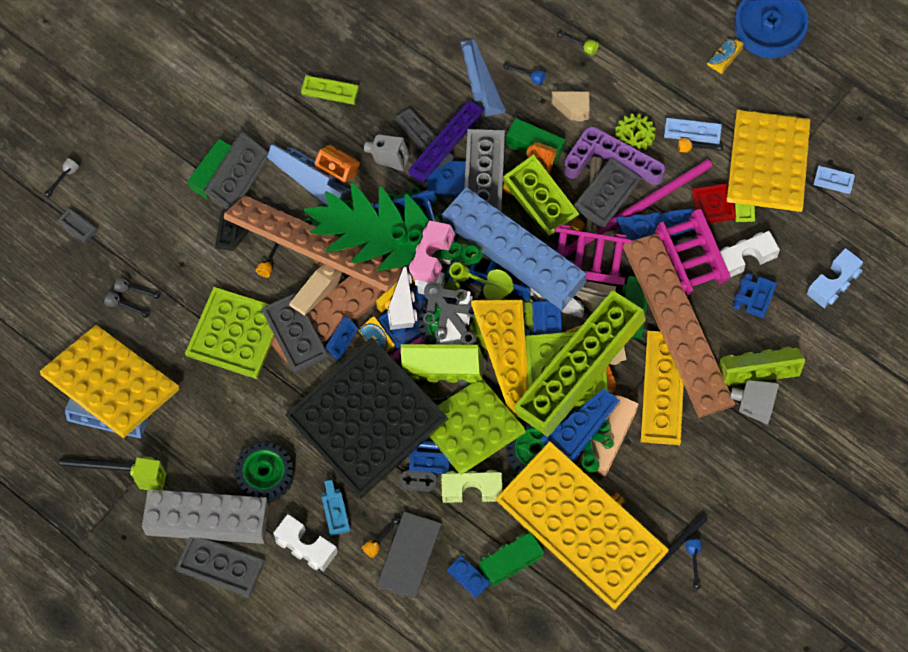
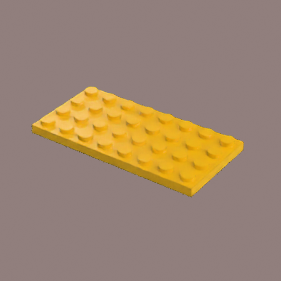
[495,442,669,610]

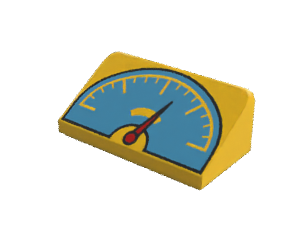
[707,39,744,74]
[359,316,395,354]

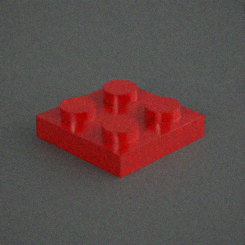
[691,183,736,224]

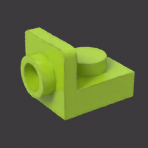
[735,203,755,222]

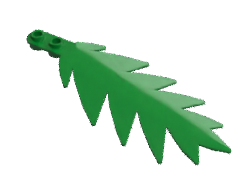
[304,182,482,271]

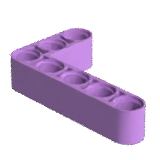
[564,127,665,185]

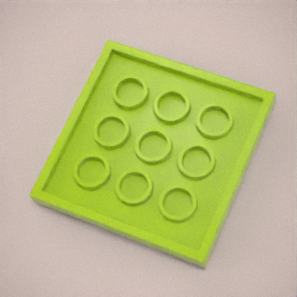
[185,287,274,379]
[525,332,608,408]
[430,380,526,475]

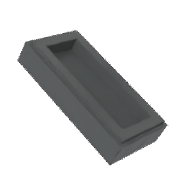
[57,208,98,244]

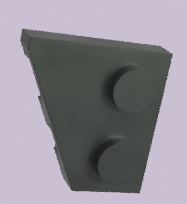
[215,212,250,251]

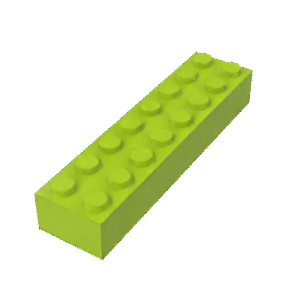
[514,290,646,437]

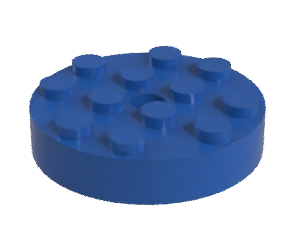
[734,0,809,58]

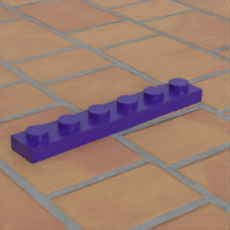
[408,101,484,182]

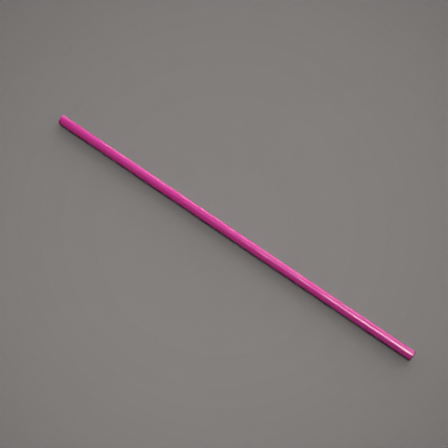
[389,159,712,362]

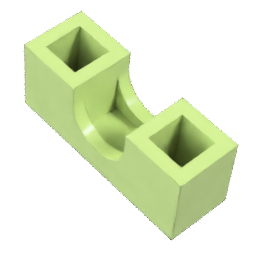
[442,470,502,503]

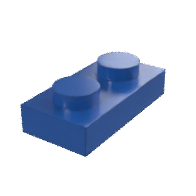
[325,317,358,360]
[447,556,490,599]

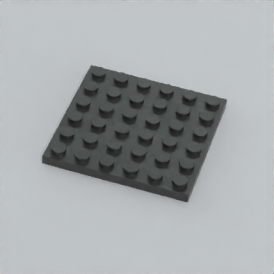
[285,337,449,499]

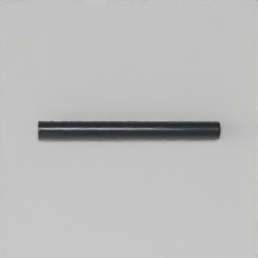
[59,458,133,471]
[649,514,707,575]

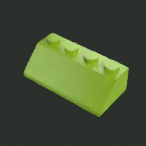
[503,154,579,240]
[401,344,484,383]
[719,347,805,386]

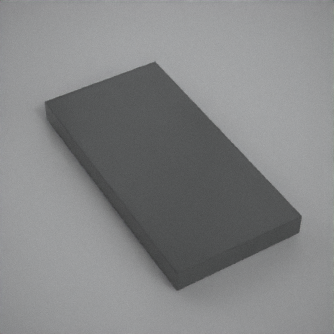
[203,132,269,210]
[574,157,642,229]
[261,292,329,374]
[377,512,442,599]
[175,537,265,598]

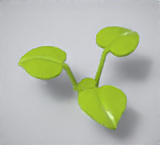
[443,236,514,300]

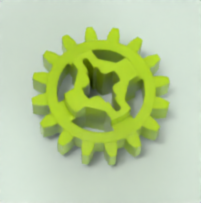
[615,114,655,151]

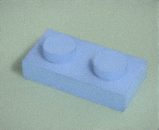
[813,166,855,194]

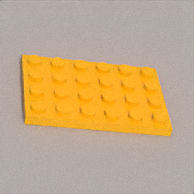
[726,110,810,212]
[40,325,179,438]

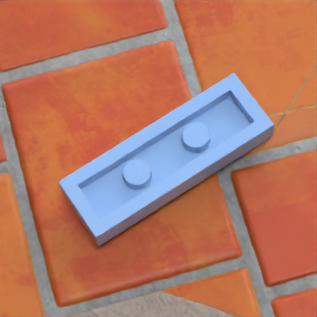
[664,118,722,144]

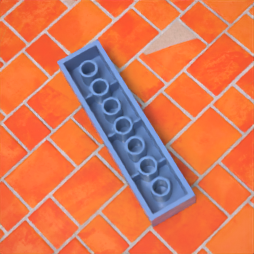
[442,187,586,310]

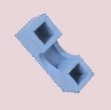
[807,248,863,309]

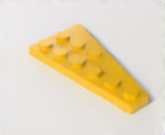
[470,300,529,417]

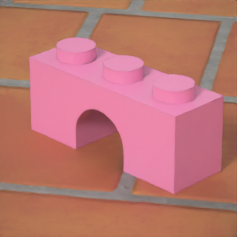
[409,221,455,283]

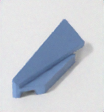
[461,39,506,116]
[267,144,350,207]

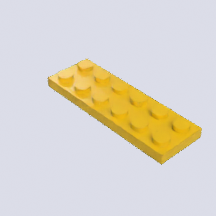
[641,331,684,445]

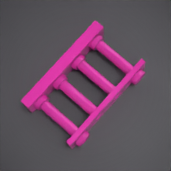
[655,209,731,296]
[554,225,631,285]

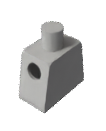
[364,135,410,171]
[730,380,779,424]

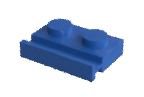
[532,301,562,335]

